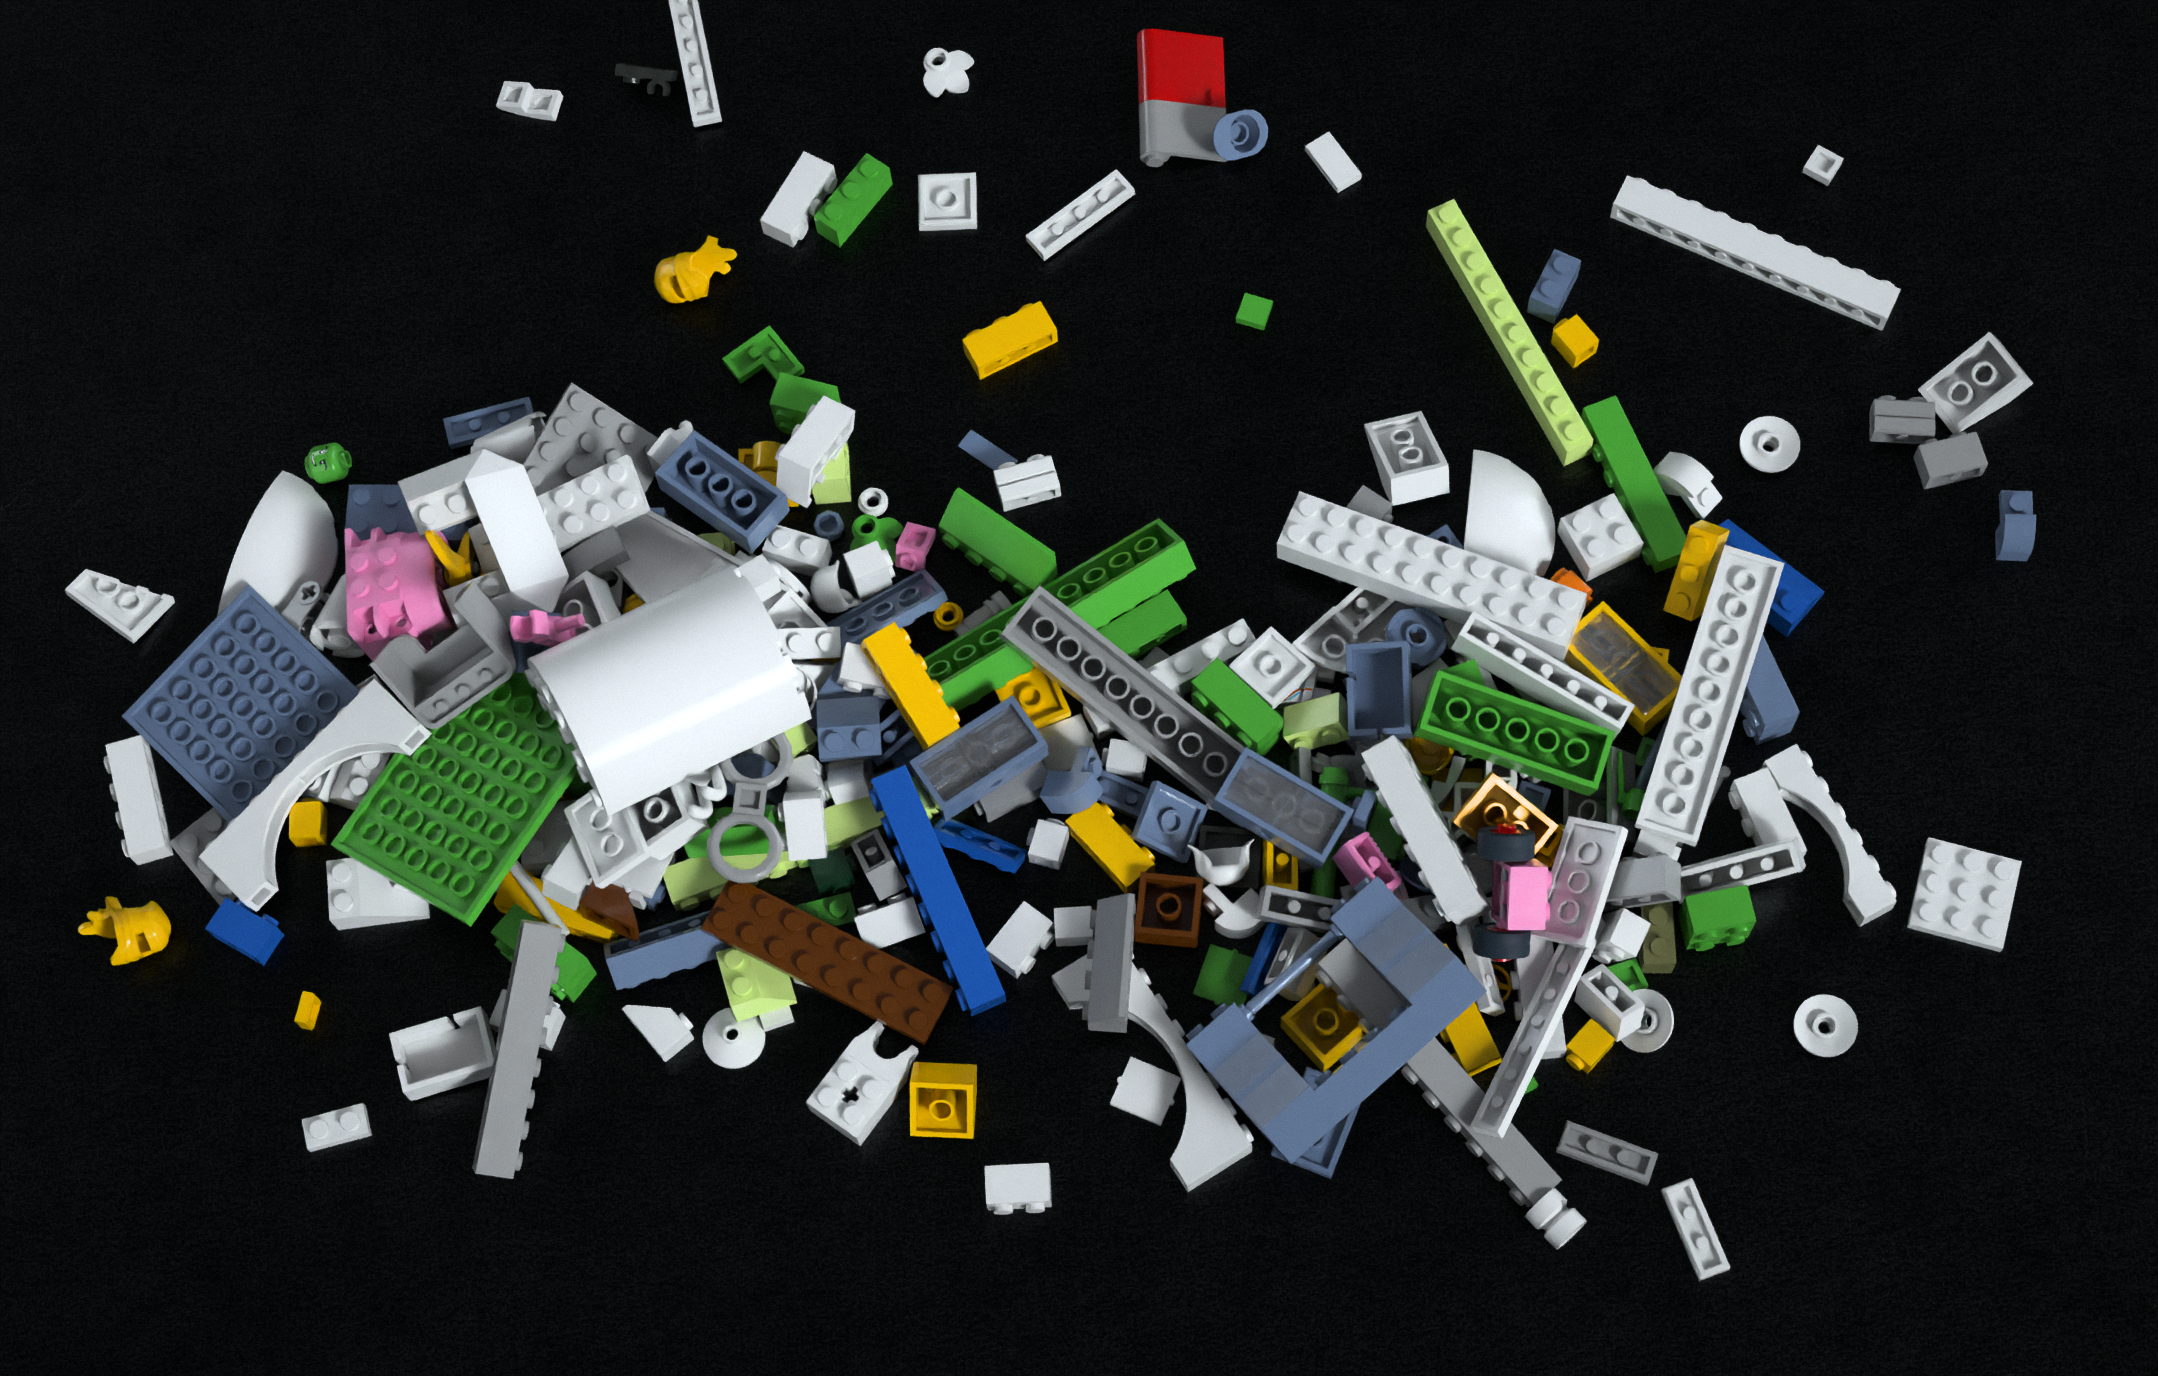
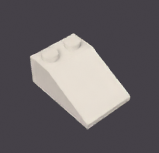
[1918,332,2033,434]
[1364,411,1450,506]
[326,858,430,930]

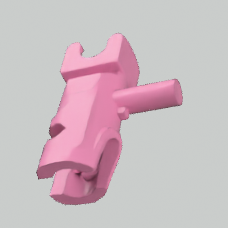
[510,610,585,648]

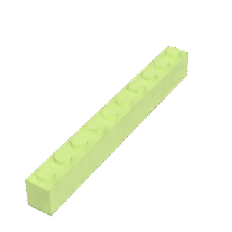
[1426,199,1593,466]
[663,777,939,911]

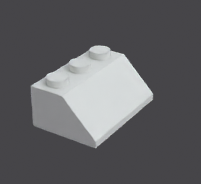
[328,752,395,810]

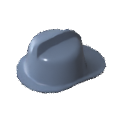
[1213,110,1268,160]

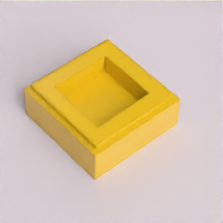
[294,991,321,1030]

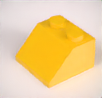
[910,1062,977,1139]

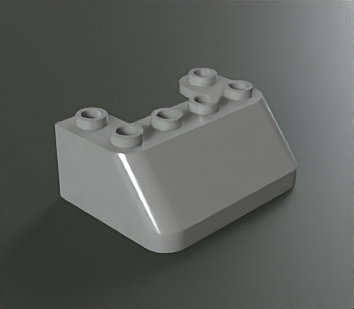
[370,582,516,729]

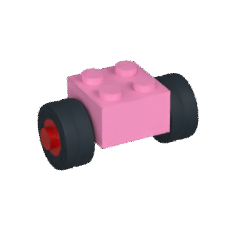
[1472,823,1552,962]

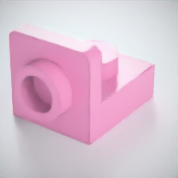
[895,522,936,572]

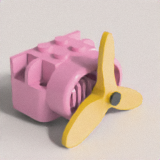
[345,527,481,661]

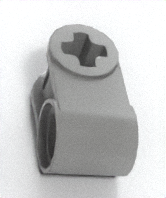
[281,581,330,641]

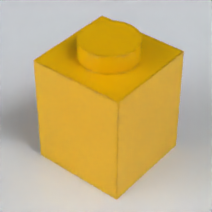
[1551,314,1599,369]
[289,798,328,847]
[1565,1018,1615,1074]

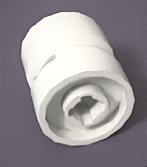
[1525,1188,1587,1250]

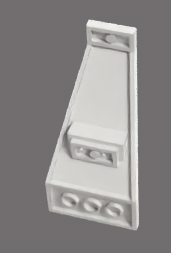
[613,511,828,661]

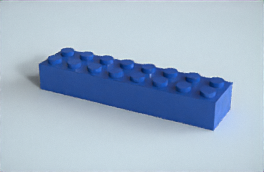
[868,765,1006,1017]

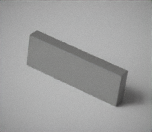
[1556,1120,1658,1185]

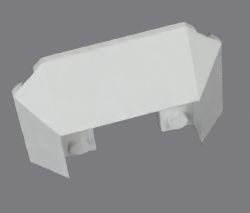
[398,449,569,632]

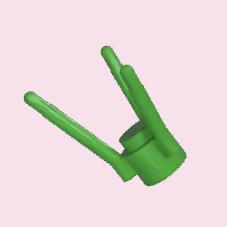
[1616,751,1648,820]

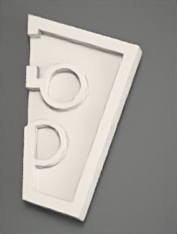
[65,569,175,644]

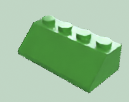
[939,487,1058,598]

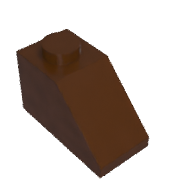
[579,881,640,942]

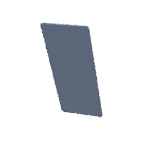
[958,430,1018,470]

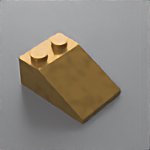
[1451,772,1558,854]

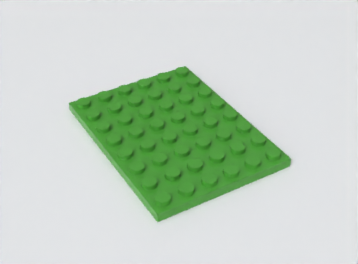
[331,672,578,927]

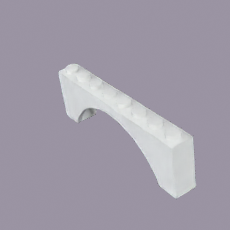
[199,679,432,912]
[1052,954,1254,1192]

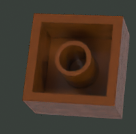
[1134,872,1203,948]

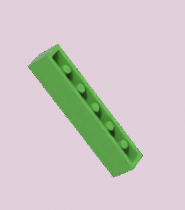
[1581,395,1686,573]

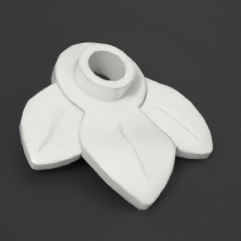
[923,48,974,98]

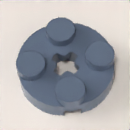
[1384,607,1447,670]

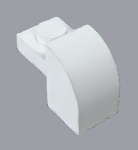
[1653,452,1722,519]
[1202,883,1268,939]

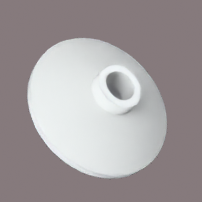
[1739,416,1800,473]
[1621,989,1674,1053]
[1793,994,1858,1057]
[703,1007,765,1069]

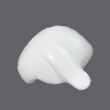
[810,560,863,613]
[1187,838,1254,886]

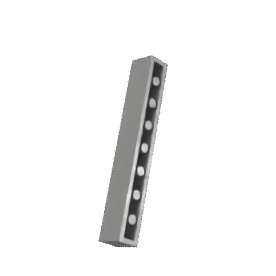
[472,919,566,1179]

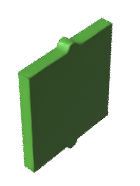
[1193,944,1253,1007]

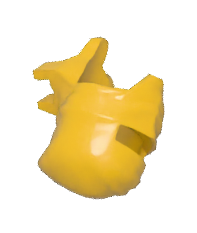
[654,236,737,304]
[78,896,171,966]

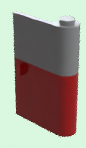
[1137,29,1227,167]

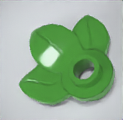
[850,514,904,563]

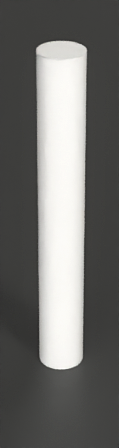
[510,860,570,936]

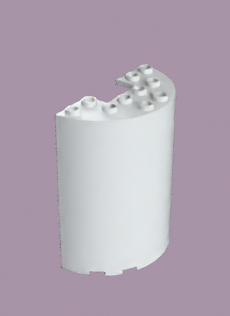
[524,564,812,816]

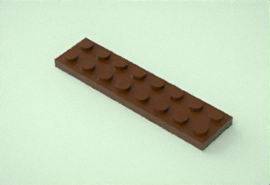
[701,880,954,1045]

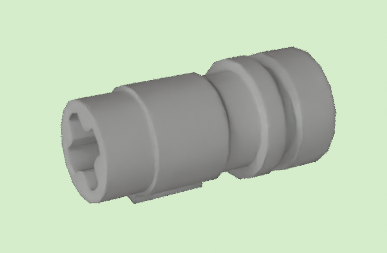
[953,591,1012,638]

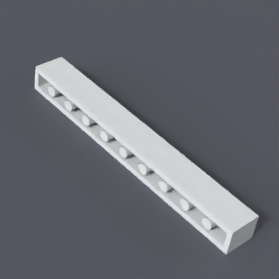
[1610,175,1901,331]

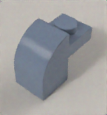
[1995,490,2036,561]
[1039,746,1104,814]

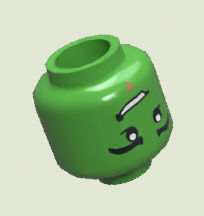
[305,443,352,484]

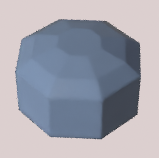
[814,510,844,542]

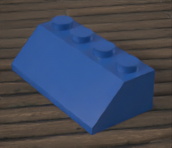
[1718,519,1825,637]

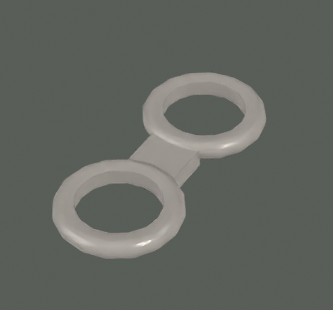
[707,732,793,883]

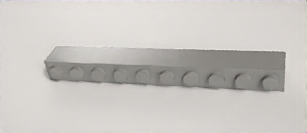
[1313,938,1562,1207]

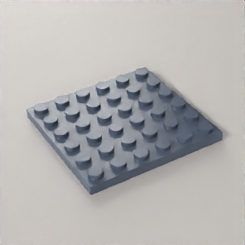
[122,584,360,822]

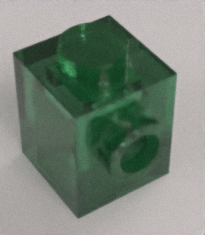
[808,846,858,895]

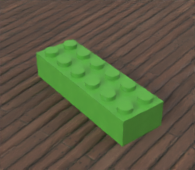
[1413,670,1615,796]

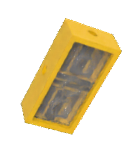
[1564,601,1682,736]

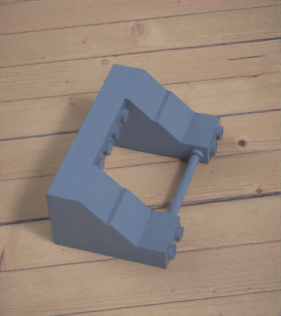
[1185,876,1487,1164]

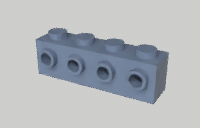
[603,910,731,990]

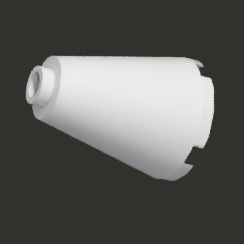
[471,411,546,464]
[309,574,371,658]

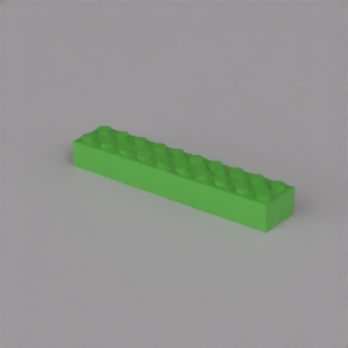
[923,518,1196,712]

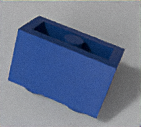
[205,898,284,966]

